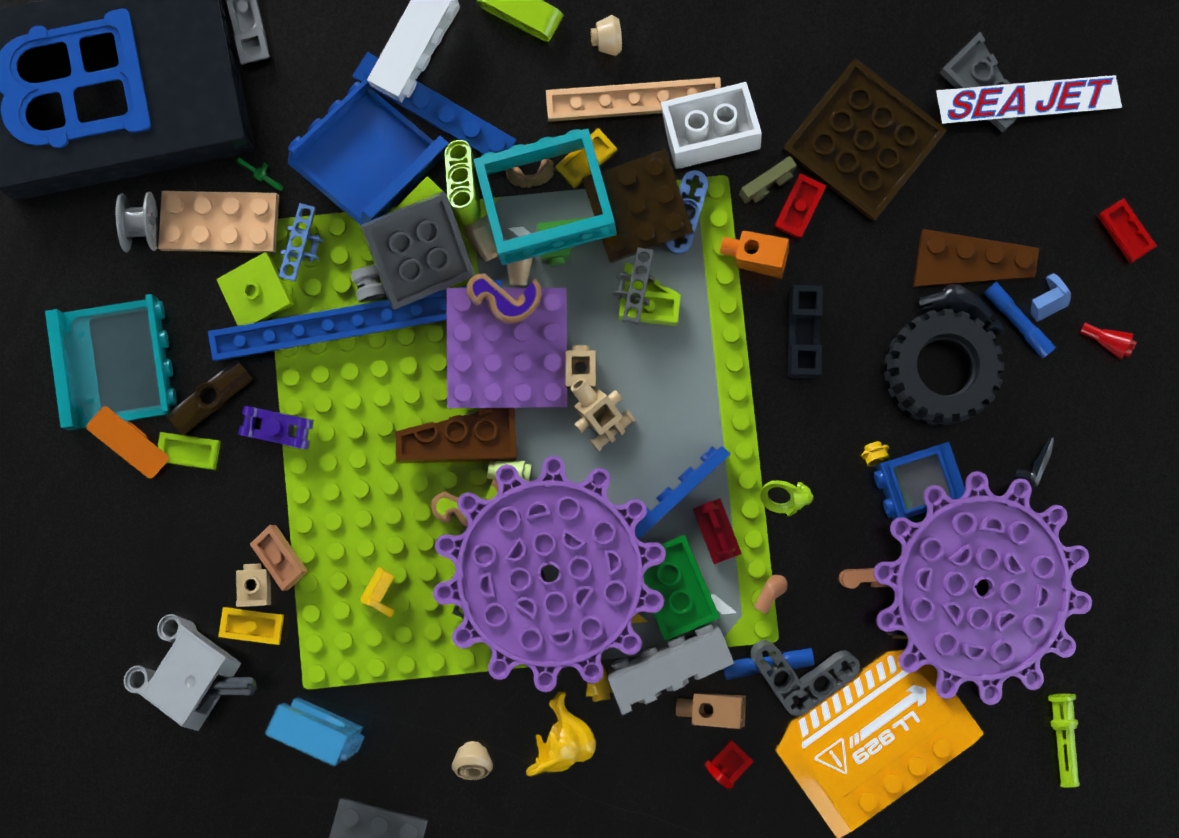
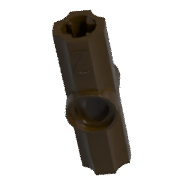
[166,359,254,436]

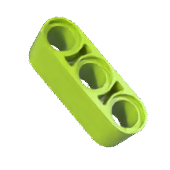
[476,0,564,42]
[445,140,481,225]

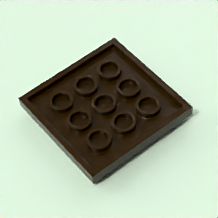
[782,58,947,222]

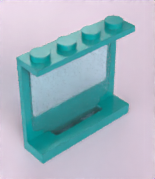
[45,294,177,430]

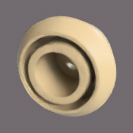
[591,15,622,56]
[452,741,493,780]

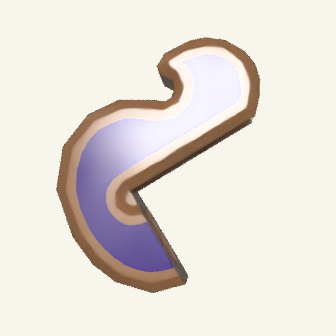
[466,274,541,324]

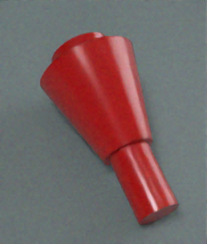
[1080,323,1137,360]

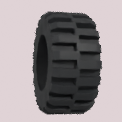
[884,309,1004,426]

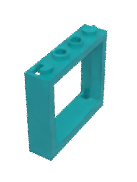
[474,128,617,266]

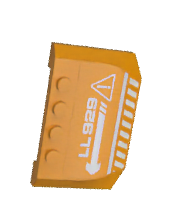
[775,649,984,838]

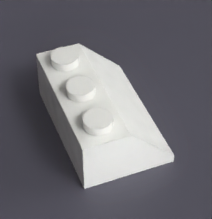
[661,82,762,169]

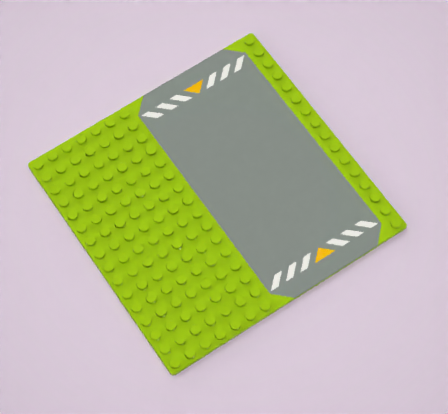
[270,175,779,689]

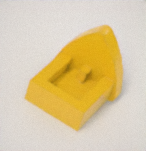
[360,566,395,618]

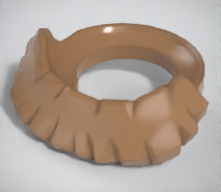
[505,144,555,188]

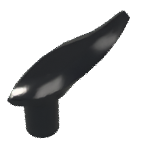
[1015,437,1054,489]

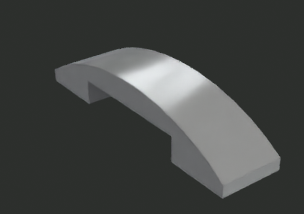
[226,0,270,65]

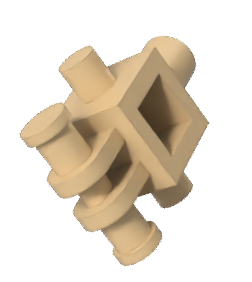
[571,378,636,452]

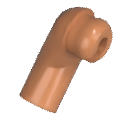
[754,575,788,614]

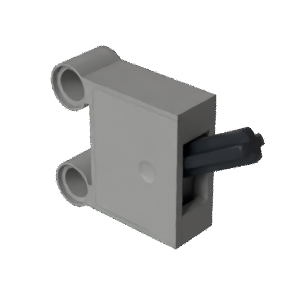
[124,614,257,731]

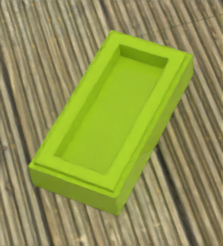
[158,432,221,470]

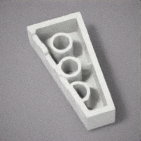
[367,0,460,103]

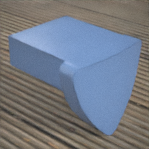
[1030,273,1071,322]

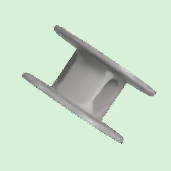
[115,191,159,253]

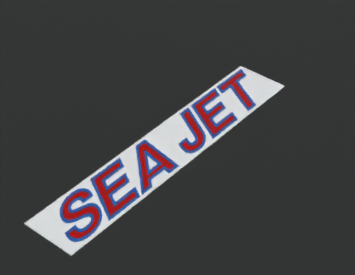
[936,75,1122,124]

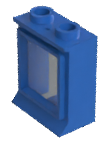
[874,442,965,520]

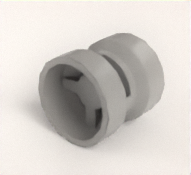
[351,265,386,303]

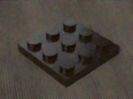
[582,149,694,263]

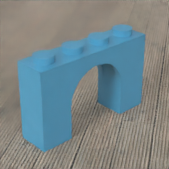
[265,698,365,766]

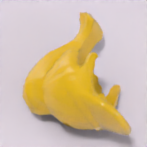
[526,691,596,777]

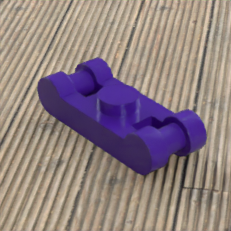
[238,405,314,450]

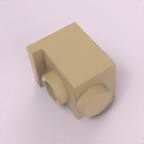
[566,345,596,389]
[236,563,271,607]

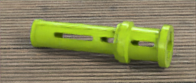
[1048,694,1080,788]

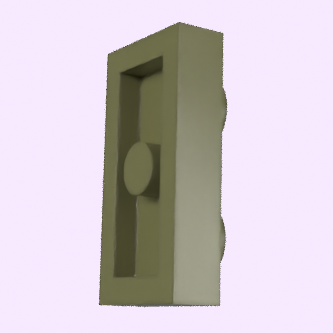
[739,156,797,204]

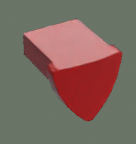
[704,739,753,789]

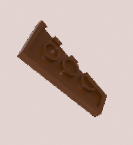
[913,229,1039,288]

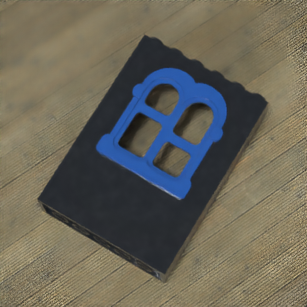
[0,0,255,201]

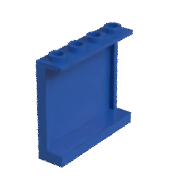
[288,76,449,225]

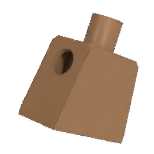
[676,692,746,729]

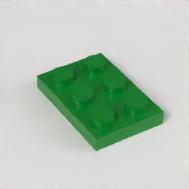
[643,534,720,641]

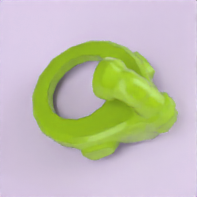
[760,480,814,516]

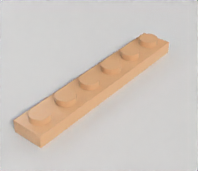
[546,77,721,122]

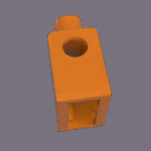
[720,231,789,279]

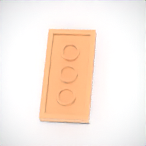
[158,191,279,253]

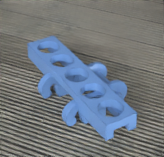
[279,203,324,282]

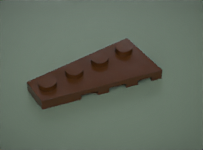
[395,408,517,464]

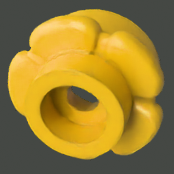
[861,441,890,466]

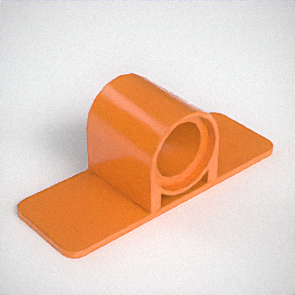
[86,406,169,479]

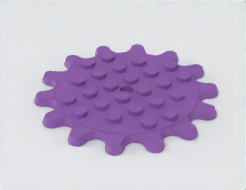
[433,456,666,692]
[873,471,1092,705]

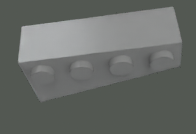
[607,624,734,715]

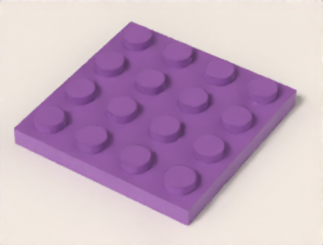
[446,288,567,408]

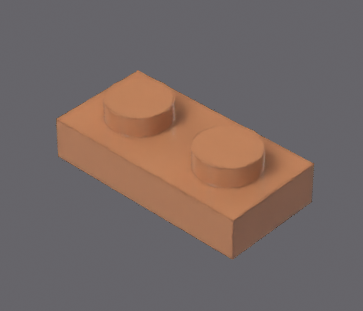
[250,525,309,591]

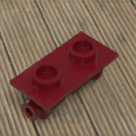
[693,498,742,564]

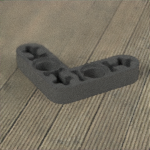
[751,640,860,716]

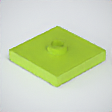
[216,252,294,326]

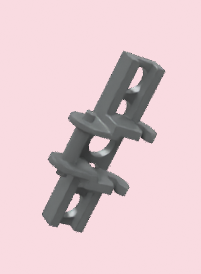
[612,248,655,325]

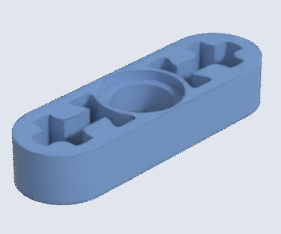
[666,170,708,255]

